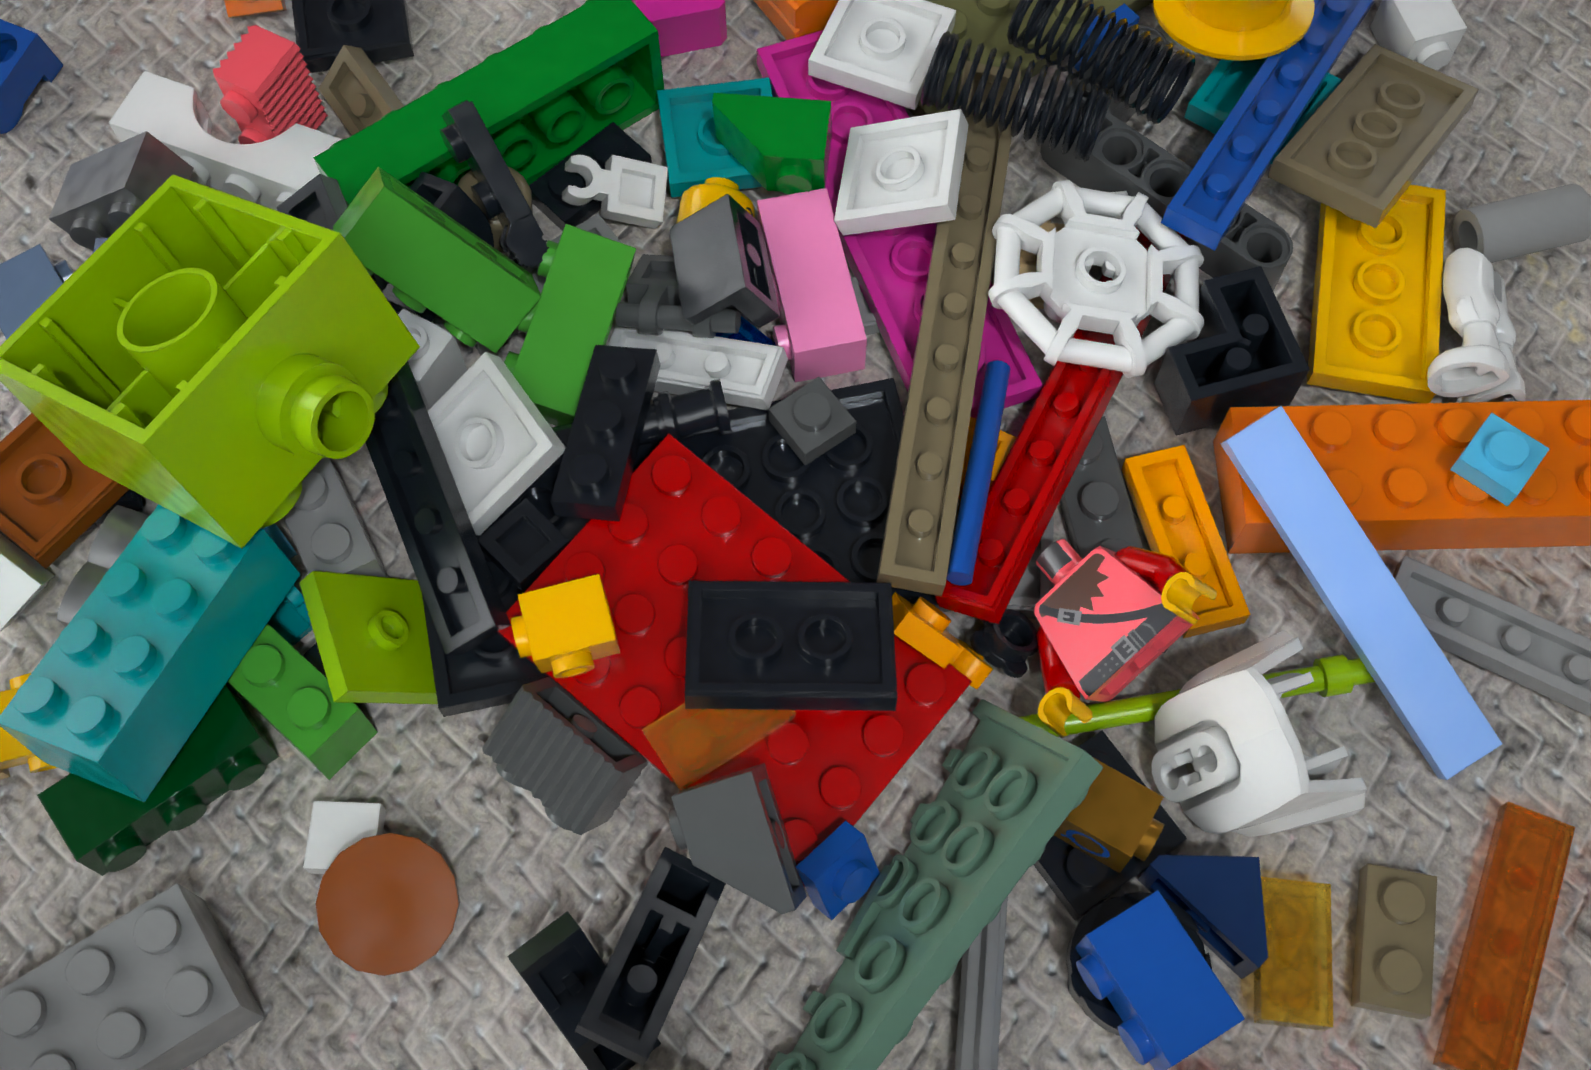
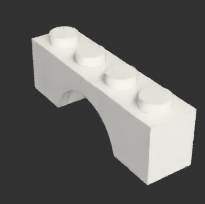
[109,71,342,210]

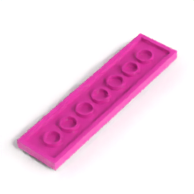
[757,30,1043,418]

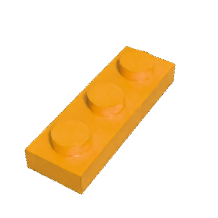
[1121,445,1250,639]

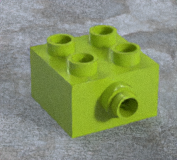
[0,174,420,549]

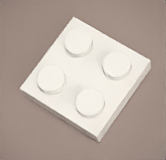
[808,0,956,110]
[834,109,969,236]
[428,352,566,536]

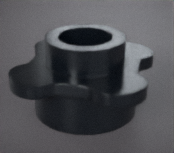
[970,609,1038,678]

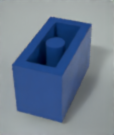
[1075,890,1245,1070]

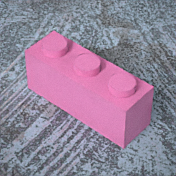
[757,188,867,383]

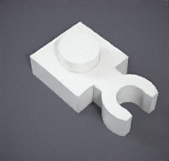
[562,155,668,229]

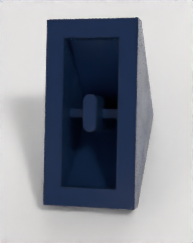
[1137,855,1268,979]

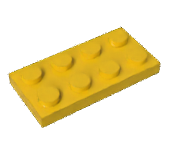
[1306,185,1446,403]

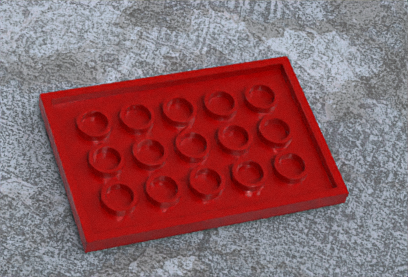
[498,434,972,886]

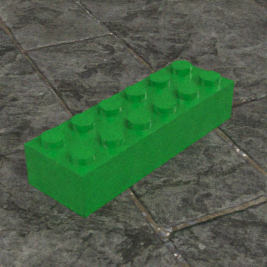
[313,0,665,207]

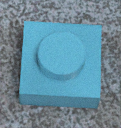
[1450,413,1550,506]

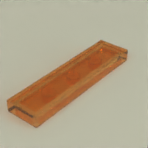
[1433,801,1575,1070]

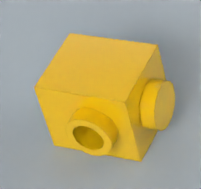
[511,574,621,678]

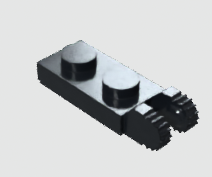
[440,100,549,268]

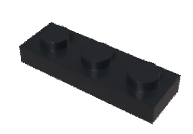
[550,345,660,522]

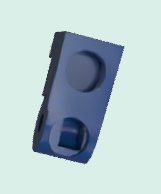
[0,19,63,134]

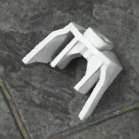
[1152,630,1367,837]

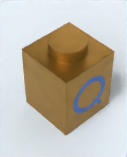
[1054,757,1164,873]

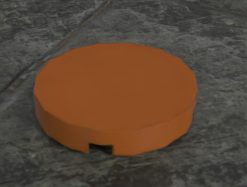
[315,833,460,976]

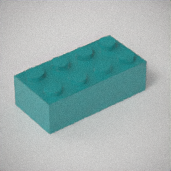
[0,504,301,802]

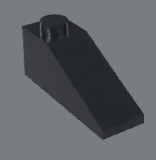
[575,847,726,1066]

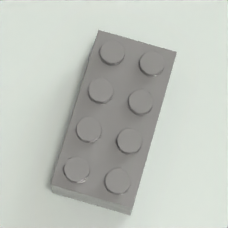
[0,883,265,1070]

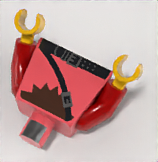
[1033,539,1218,738]

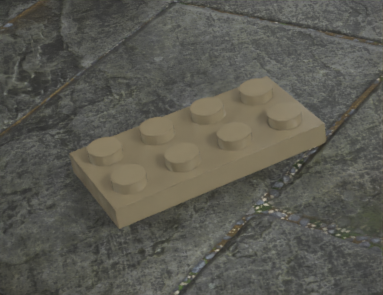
[1268,44,1479,228]

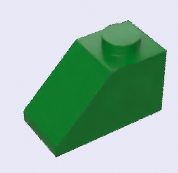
[712,93,832,195]

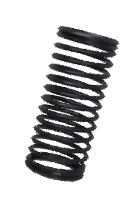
[1007,0,1195,124]
[921,31,1114,162]

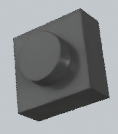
[768,377,856,465]

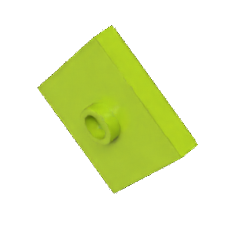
[299,571,438,704]

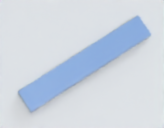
[1220,406,1502,780]

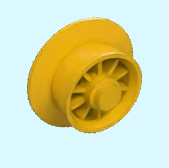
[1153,0,1315,61]

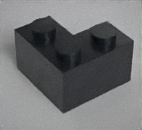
[1154,266,1310,436]

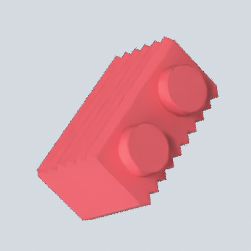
[213,25,328,144]

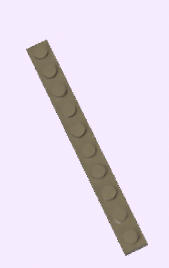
[876,61,1021,596]

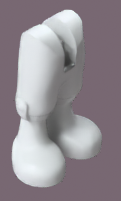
[1427,247,1526,403]

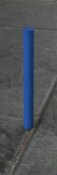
[947,360,1011,586]

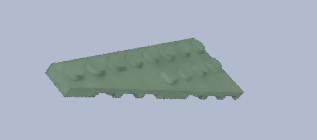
[768,699,1104,1070]

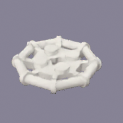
[988,180,1204,378]

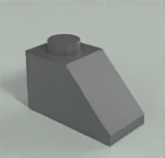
[669,763,807,914]

